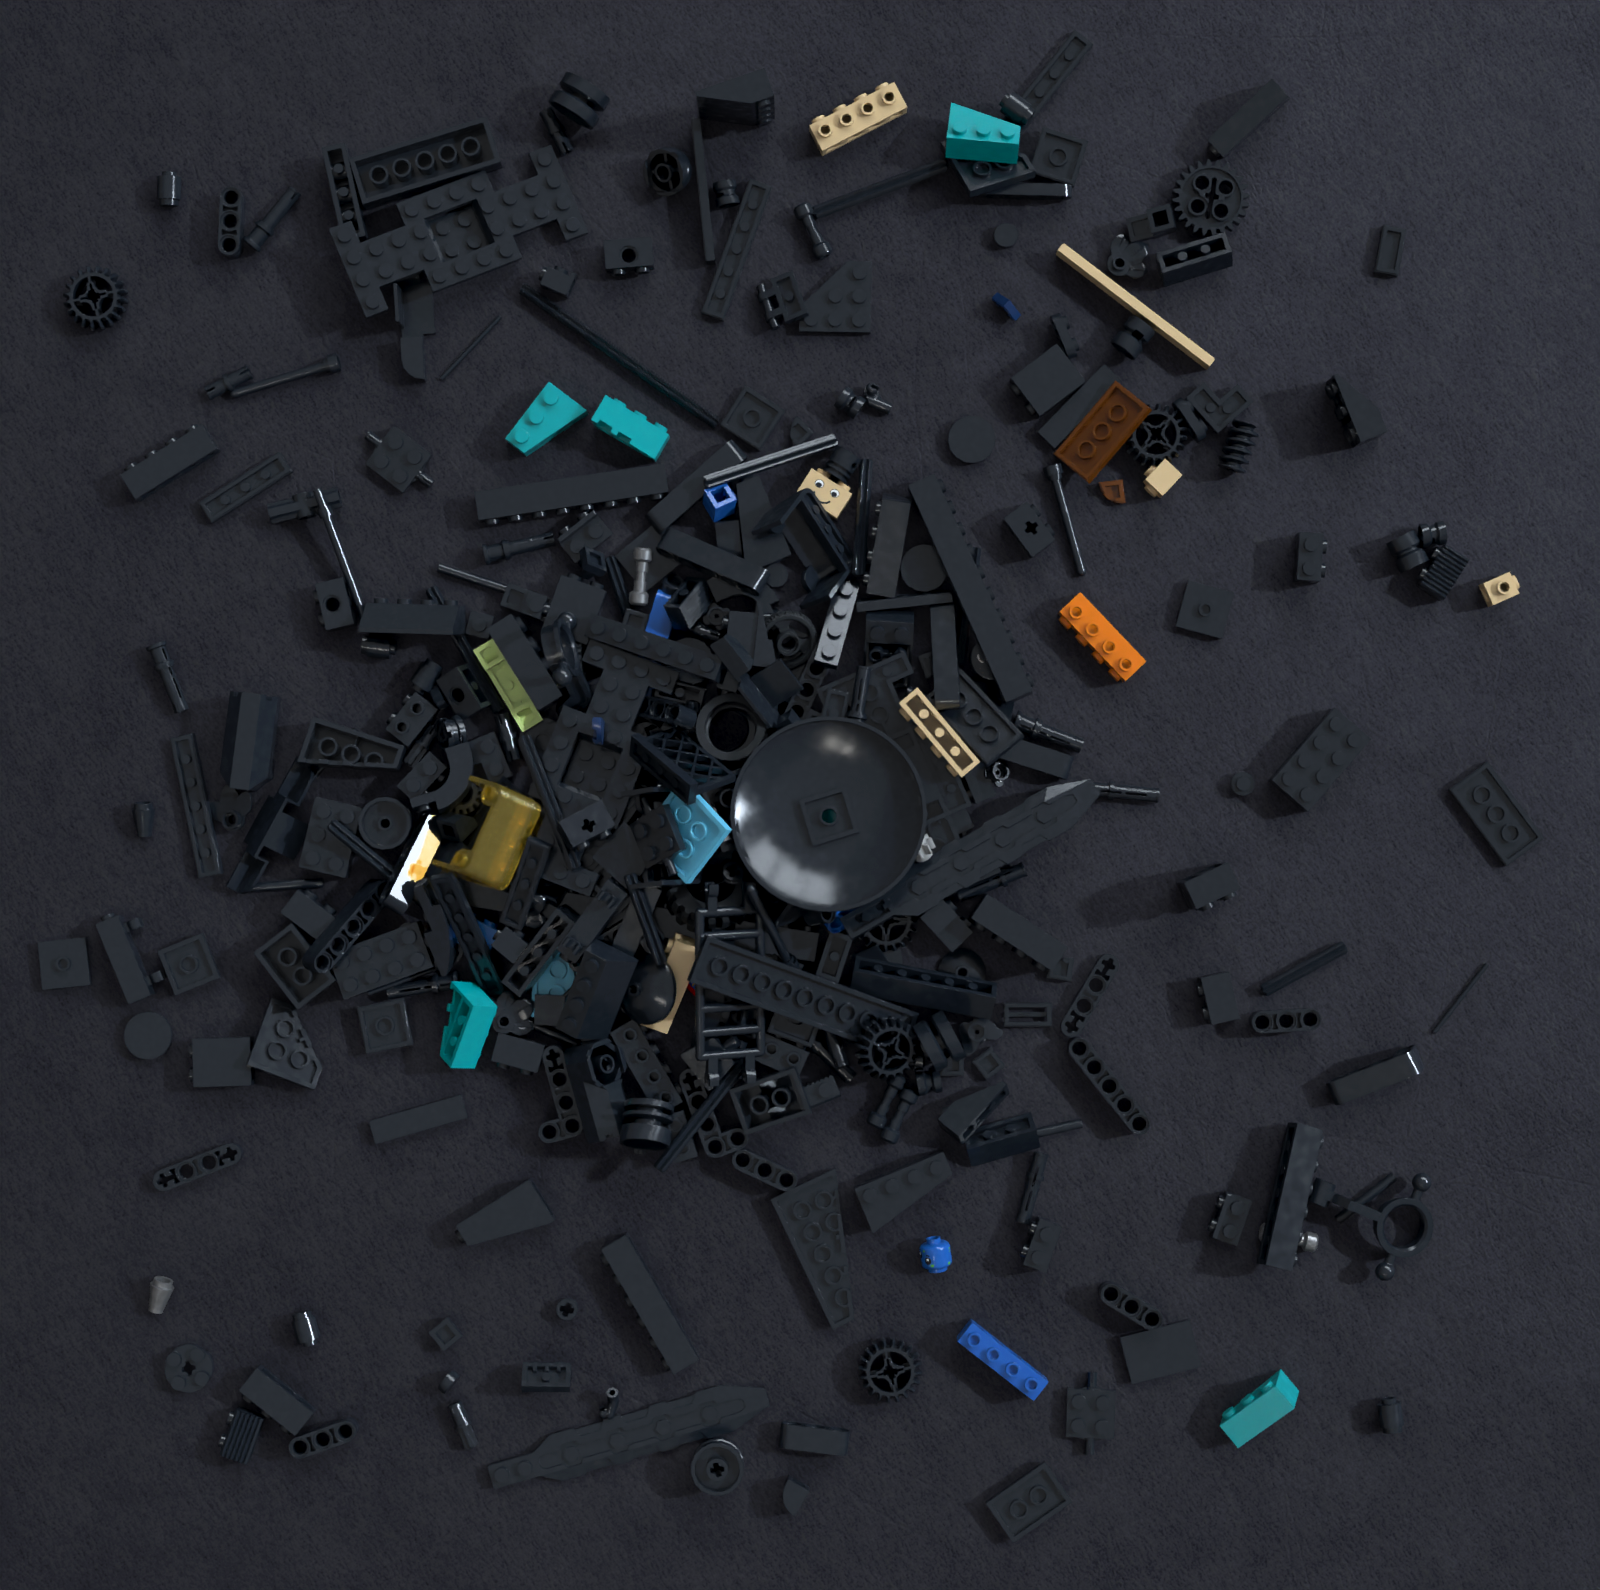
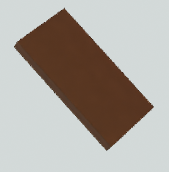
[1054,381,1152,484]

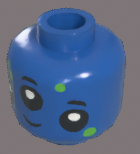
[919,1236,952,1273]

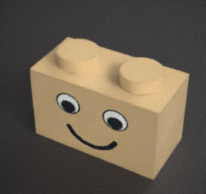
[797,468,852,520]

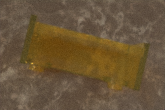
[431,775,541,891]

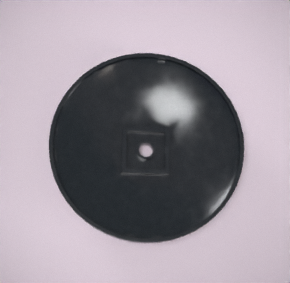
[730,716,927,912]

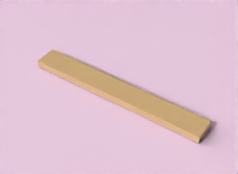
[1056,244,1215,370]

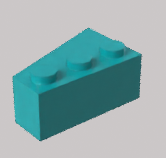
[591,395,670,462]
[1220,1369,1299,1448]

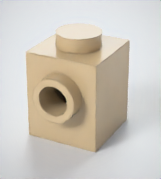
[1143,459,1182,498]
[1478,572,1520,607]

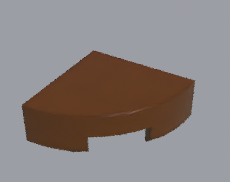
[1098,479,1125,504]

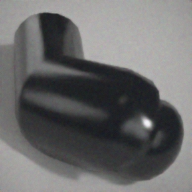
[864,382,892,415]

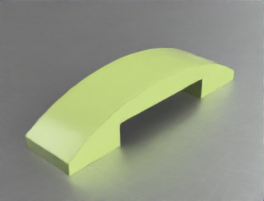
[473,639,543,732]

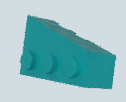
[945,102,1021,164]
[505,382,589,457]
[440,981,497,1069]

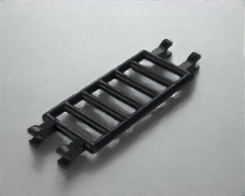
[695,879,765,1087]

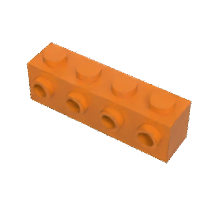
[1058,592,1146,682]

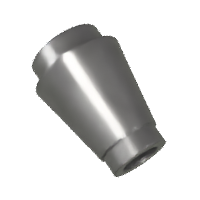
[149,1276,174,1314]

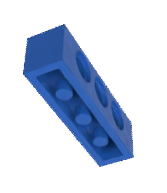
[956,1319,1048,1401]

